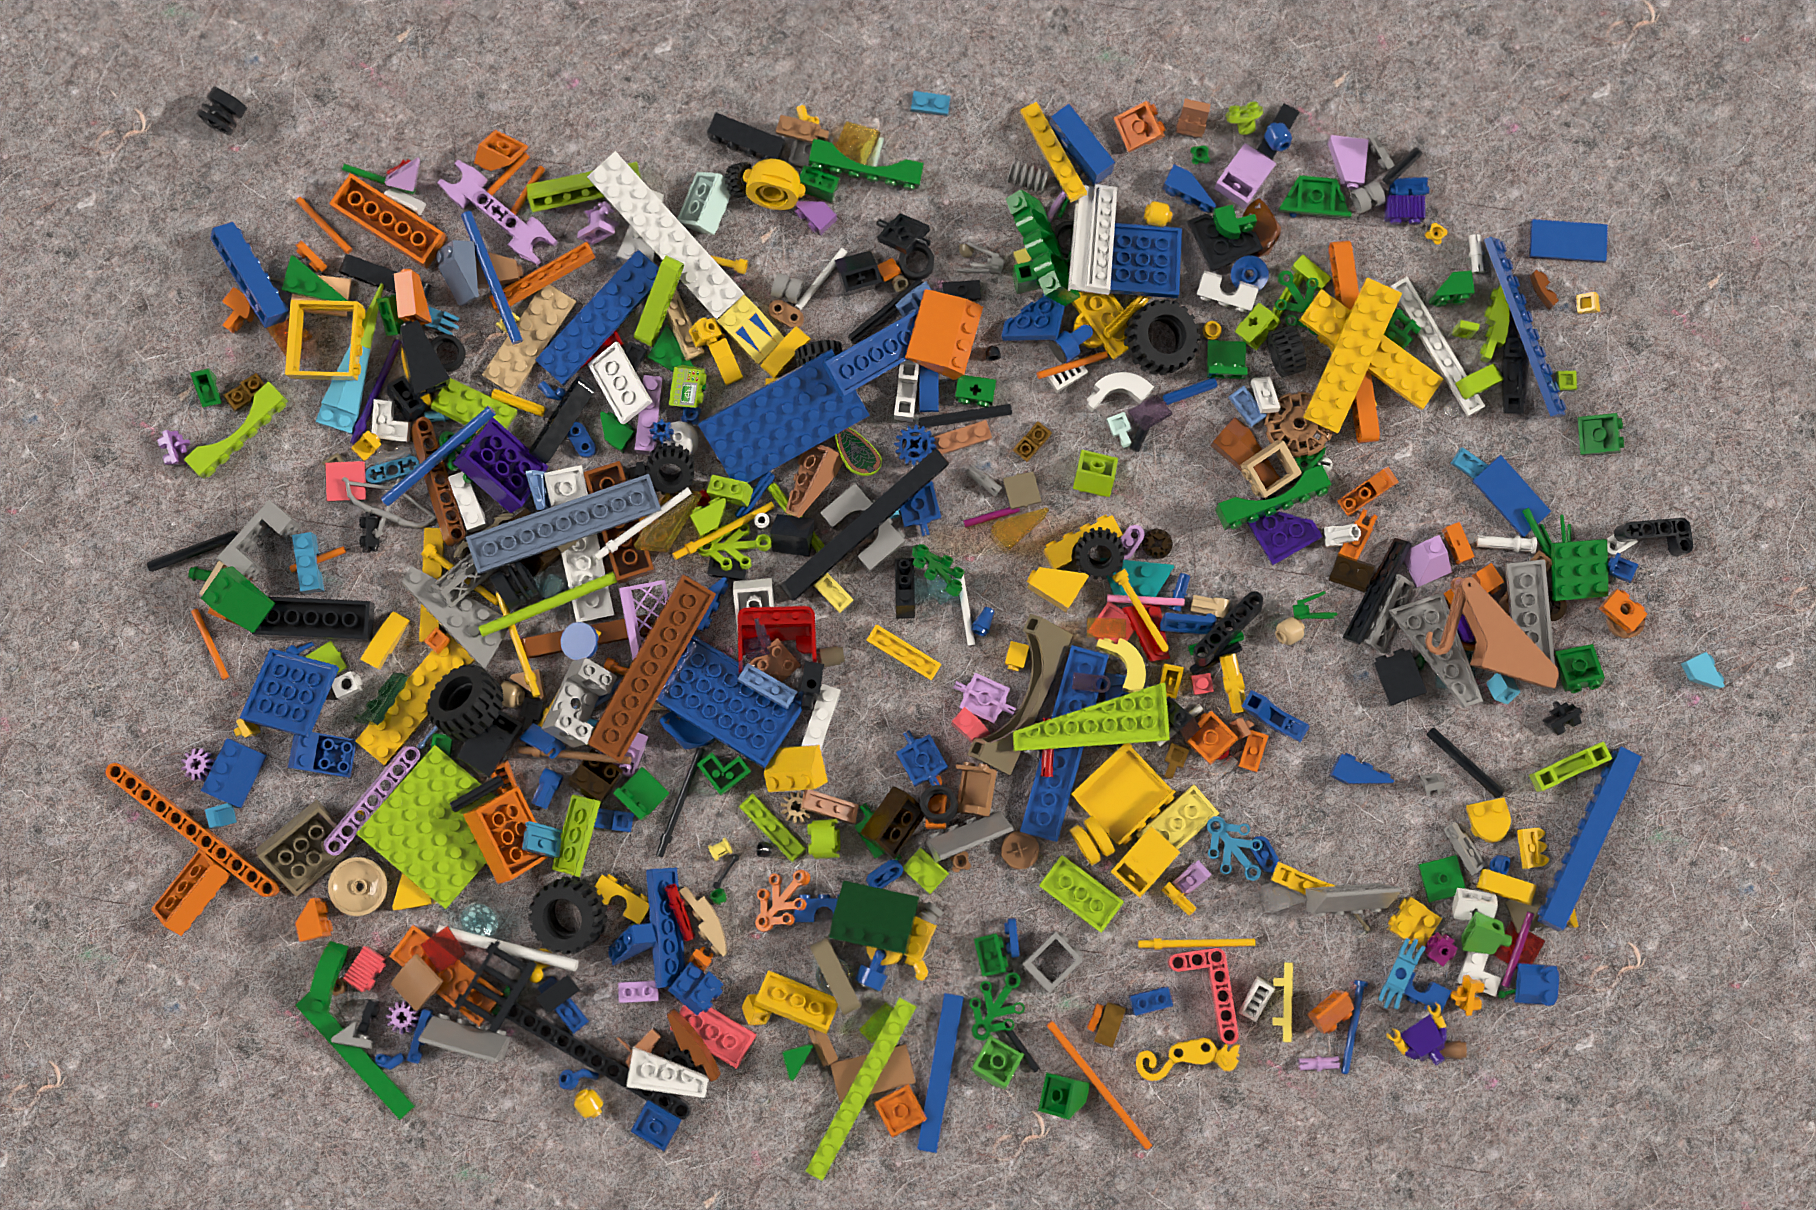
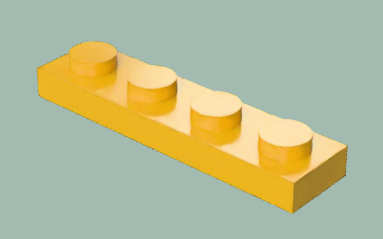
[866,624,942,681]

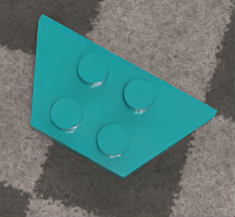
[1100,558,1174,597]

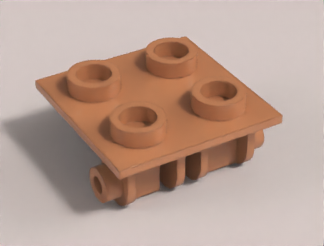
[749,638,801,682]

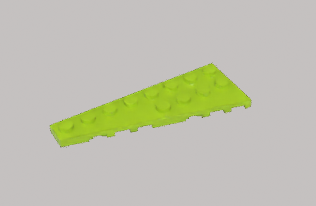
[1013,683,1170,751]

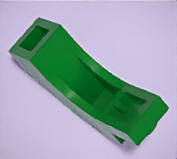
[308,941,349,1014]

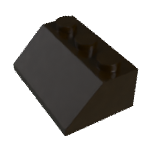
[509,508,562,578]
[860,786,925,860]

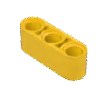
[760,326,811,378]
[1476,869,1537,905]

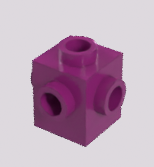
[1424,932,1458,967]

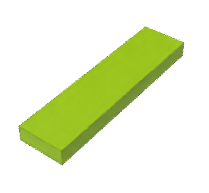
[739,793,806,862]

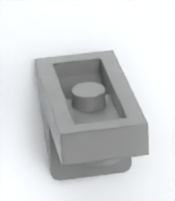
[331,1021,373,1050]

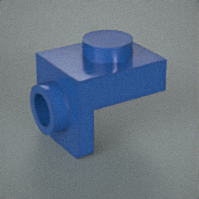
[1608,552,1639,583]

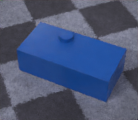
[1050,104,1115,186]

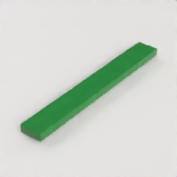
[295,992,415,1120]

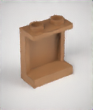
[948,762,997,817]

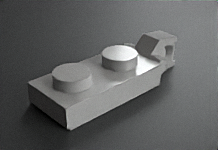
[1443,822,1485,875]

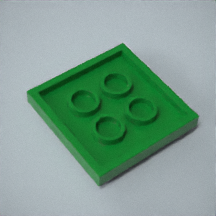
[1551,539,1609,601]

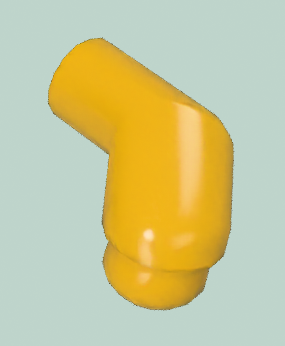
[796,105,819,124]
[905,956,928,981]

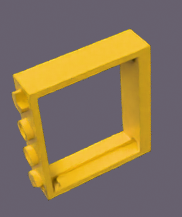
[285,300,365,381]

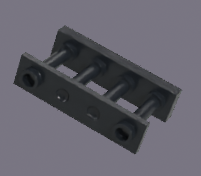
[454,940,538,1033]

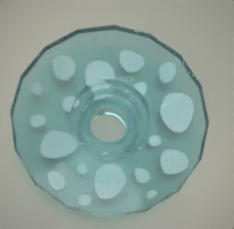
[460,903,498,937]

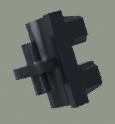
[1543,701,1583,736]

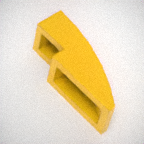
[361,611,410,670]

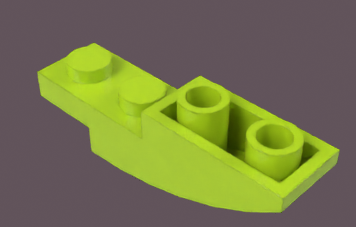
[1479,284,1509,363]

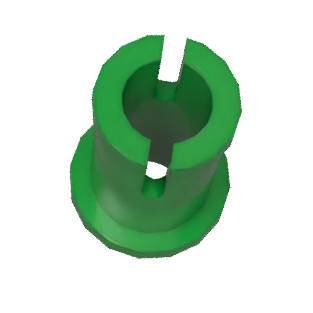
[188,566,213,581]

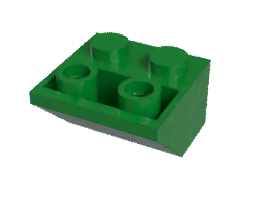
[1428,270,1475,307]

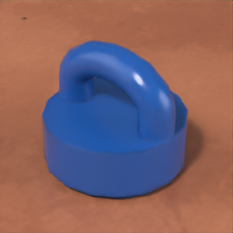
[1489,855,1511,875]

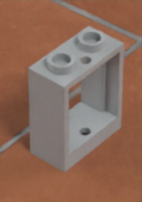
[1022,932,1083,993]

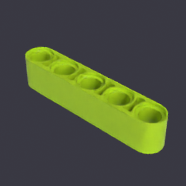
[634,255,684,347]

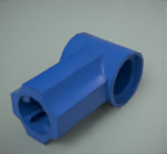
[531,768,564,809]

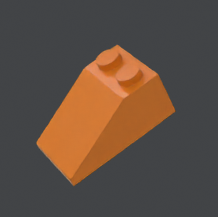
[1306,990,1354,1034]

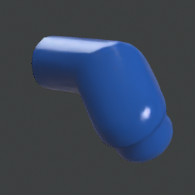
[538,381,566,401]

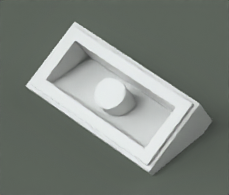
[384,188,426,216]

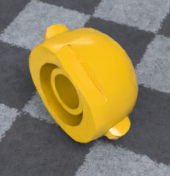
[743,159,806,210]

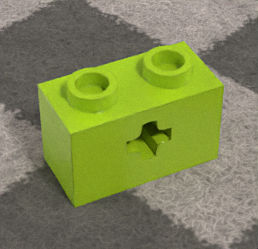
[1234,303,1281,350]
[706,475,753,507]

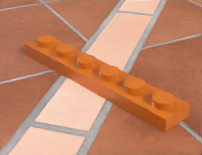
[489,242,596,314]

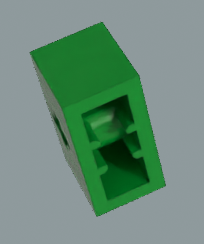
[955,375,996,407]

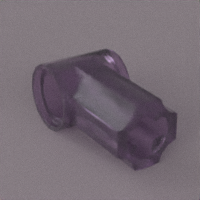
[1072,672,1111,693]

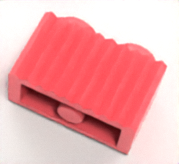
[342,946,387,992]

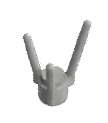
[956,242,1004,273]

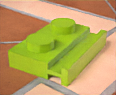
[903,847,949,894]

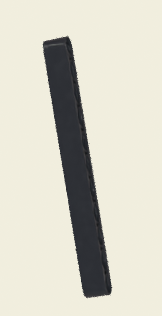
[780,449,950,601]
[506,1002,691,1120]

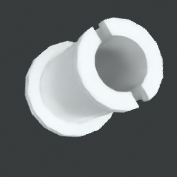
[754,513,769,529]

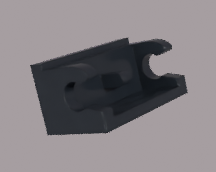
[707,556,748,581]

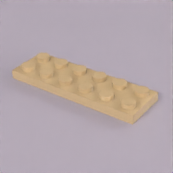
[482,284,577,396]

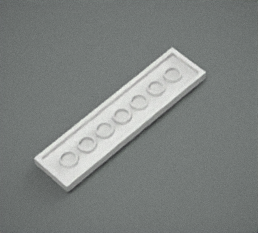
[544,465,615,622]

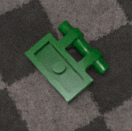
[1383,308,1422,349]

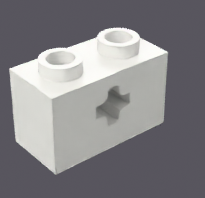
[1452,888,1498,920]

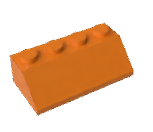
[151,849,231,936]

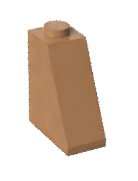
[475,252,523,289]

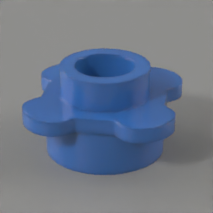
[681,406,702,425]

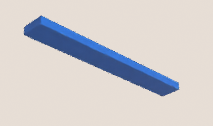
[917,993,964,1153]

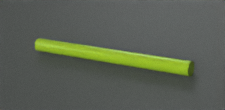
[478,572,617,637]

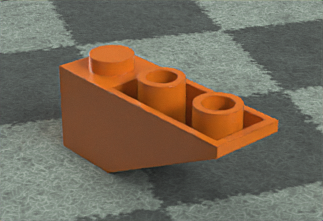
[1337,467,1399,516]

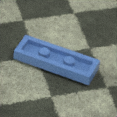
[738,663,797,710]

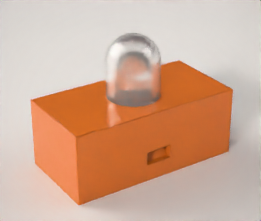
[1442,522,1478,565]

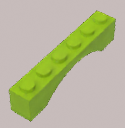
[184,381,288,479]

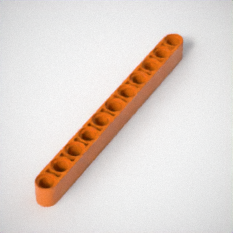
[1329,240,1380,443]
[105,763,280,897]

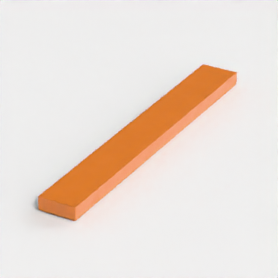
[1046,1020,1153,1150]

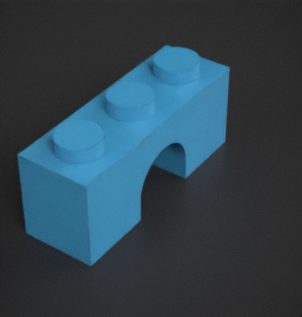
[292,532,324,594]

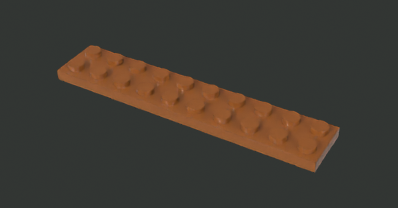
[587,574,716,763]

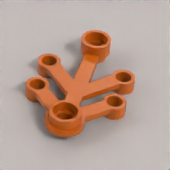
[755,869,811,932]

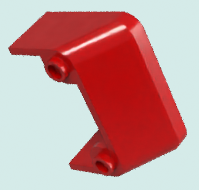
[737,606,817,673]

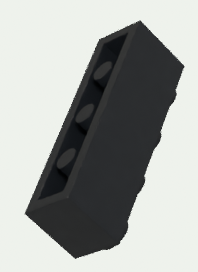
[707,112,786,160]

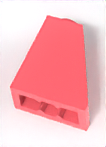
[951,707,991,743]

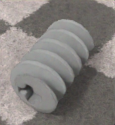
[1006,160,1048,194]

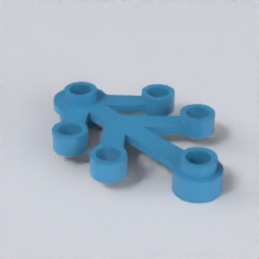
[1207,816,1263,881]

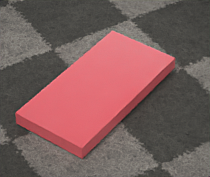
[670,1005,757,1069]

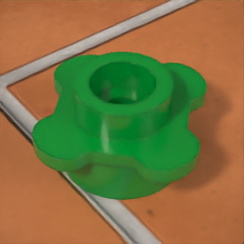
[1190,145,1210,165]

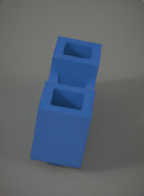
[795,894,839,922]
[1388,968,1451,1012]

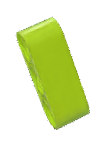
[1455,363,1504,400]

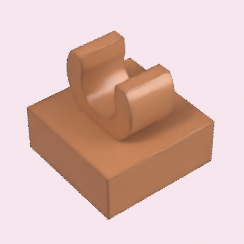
[1228,717,1254,741]

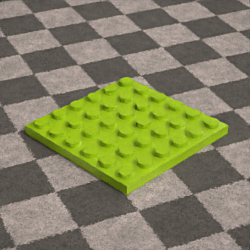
[356,745,496,910]

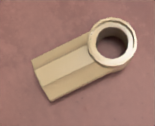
[1190,595,1230,620]

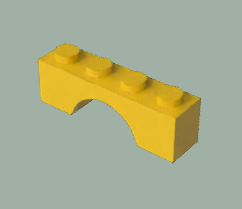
[1043,514,1123,570]

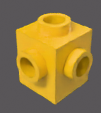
[689,317,722,347]

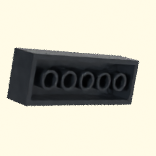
[252,596,375,642]

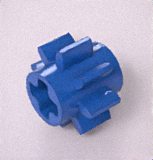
[650,419,674,444]

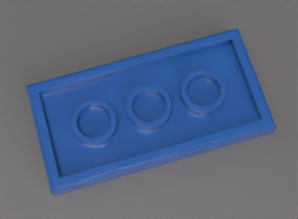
[1530,219,1608,263]
[1472,455,1551,537]

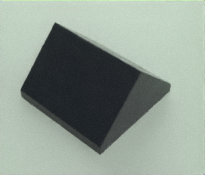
[770,514,815,557]

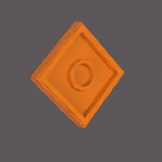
[874,1084,927,1138]

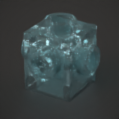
[926,573,955,605]

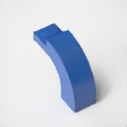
[1242,690,1310,743]

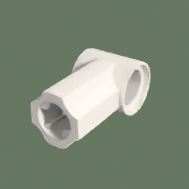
[1324,524,1361,548]

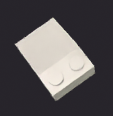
[733,578,774,633]

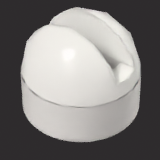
[1317,457,1333,473]

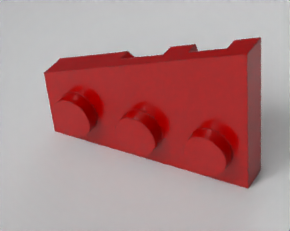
[1122,604,1170,662]

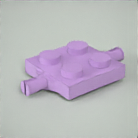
[953,673,1016,724]

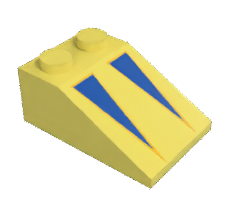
[717,295,785,365]

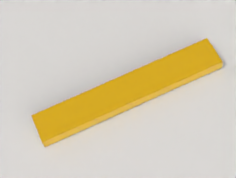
[419,528,444,642]

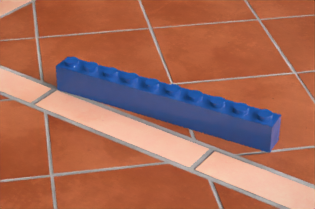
[1537,746,1642,932]

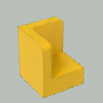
[742,994,772,1025]

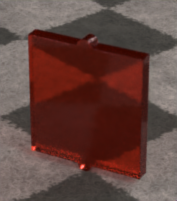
[421,926,466,973]

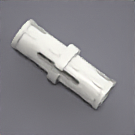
[1468,234,1484,274]

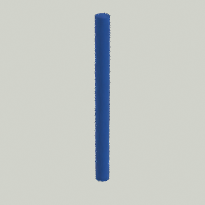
[461,211,523,345]
[381,405,496,506]

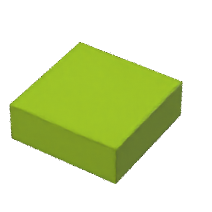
[1556,371,1577,391]

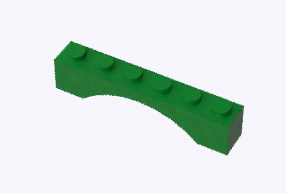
[808,139,924,190]
[1215,465,1332,530]

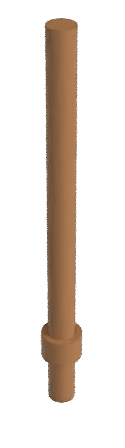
[518,746,631,765]

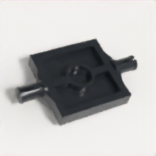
[876,213,931,255]

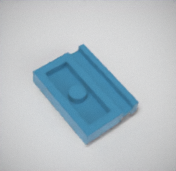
[522,821,562,858]

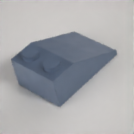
[436,240,479,307]

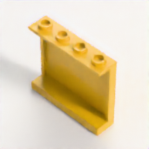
[1071,743,1176,846]

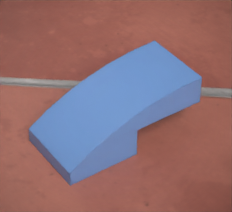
[896,281,932,317]

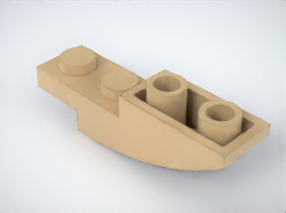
[679,886,727,956]

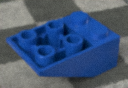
[288,732,357,778]

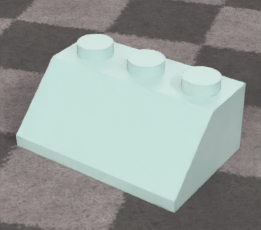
[677,172,731,235]

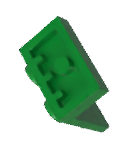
[1207,340,1248,380]
[613,767,669,821]

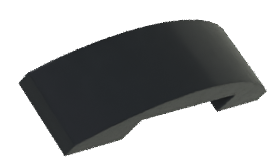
[1502,338,1525,414]

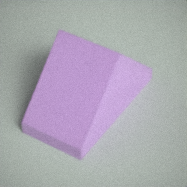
[385,157,420,191]

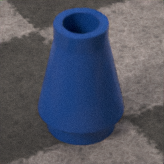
[972,607,995,637]

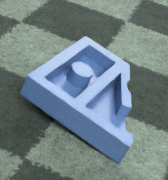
[526,470,551,511]

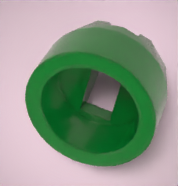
[710,888,727,905]

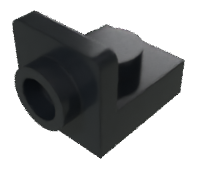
[629,461,647,480]

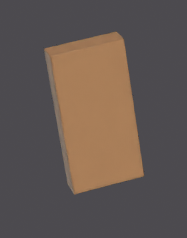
[808,1029,838,1067]

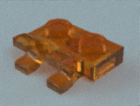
[266,317,313,356]

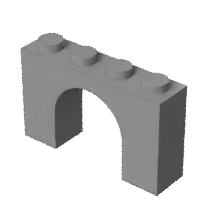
[820,484,905,573]

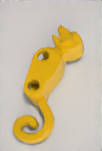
[1136,1037,1240,1081]

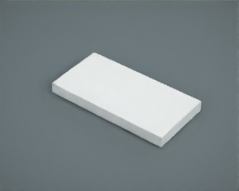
[588,342,652,425]

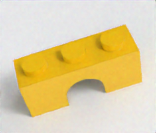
[595,874,650,925]

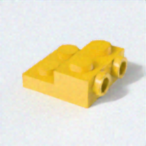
[1387,897,1442,950]

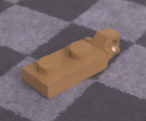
[776,114,829,143]

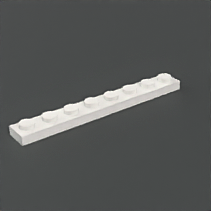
[1390,277,1485,417]

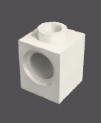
[332,671,362,700]

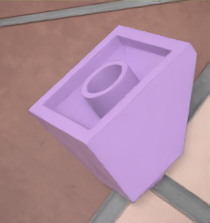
[1404,535,1452,588]

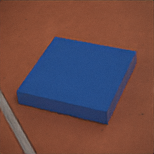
[631,1100,682,1151]

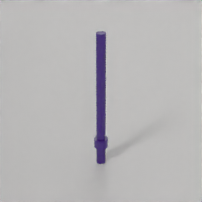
[350,339,401,444]

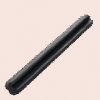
[848,279,923,344]
[919,404,1012,428]
[147,530,238,572]
[1427,727,1504,798]

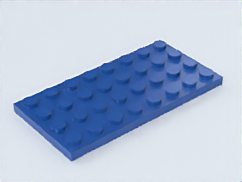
[698,349,870,483]
[655,635,803,769]

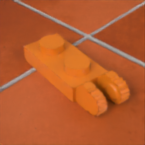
[1339,509,1378,559]

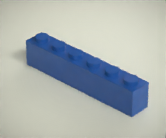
[210,222,288,328]

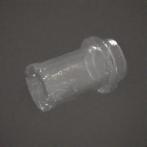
[1214,755,1239,779]

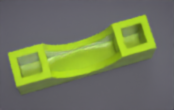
[1529,741,1612,792]

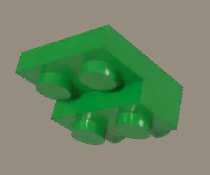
[1578,413,1625,455]
[1554,644,1605,694]

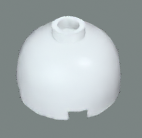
[661,421,699,455]

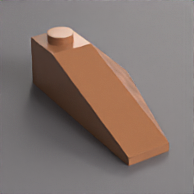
[785,444,843,518]

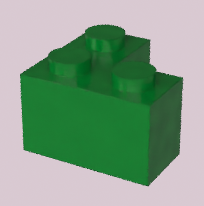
[697,753,752,796]

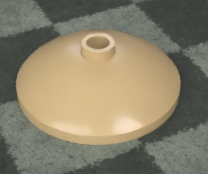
[328,857,387,916]

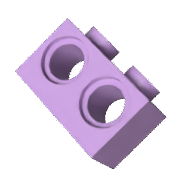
[618,981,660,1003]

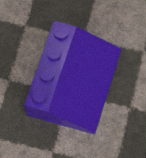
[453,417,549,513]

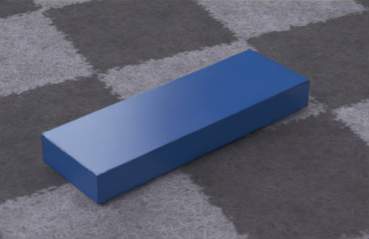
[537,976,589,1034]

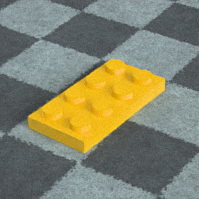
[754,970,838,1034]

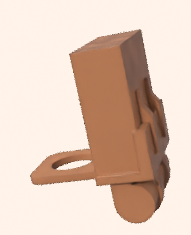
[1176,98,1211,138]
[617,1029,663,1067]

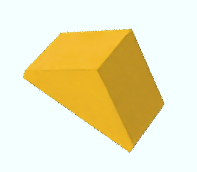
[1159,664,1184,699]

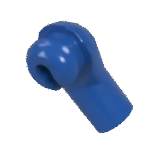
[375,1052,406,1070]

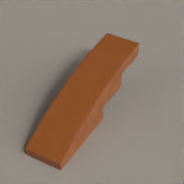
[666,1008,721,1082]

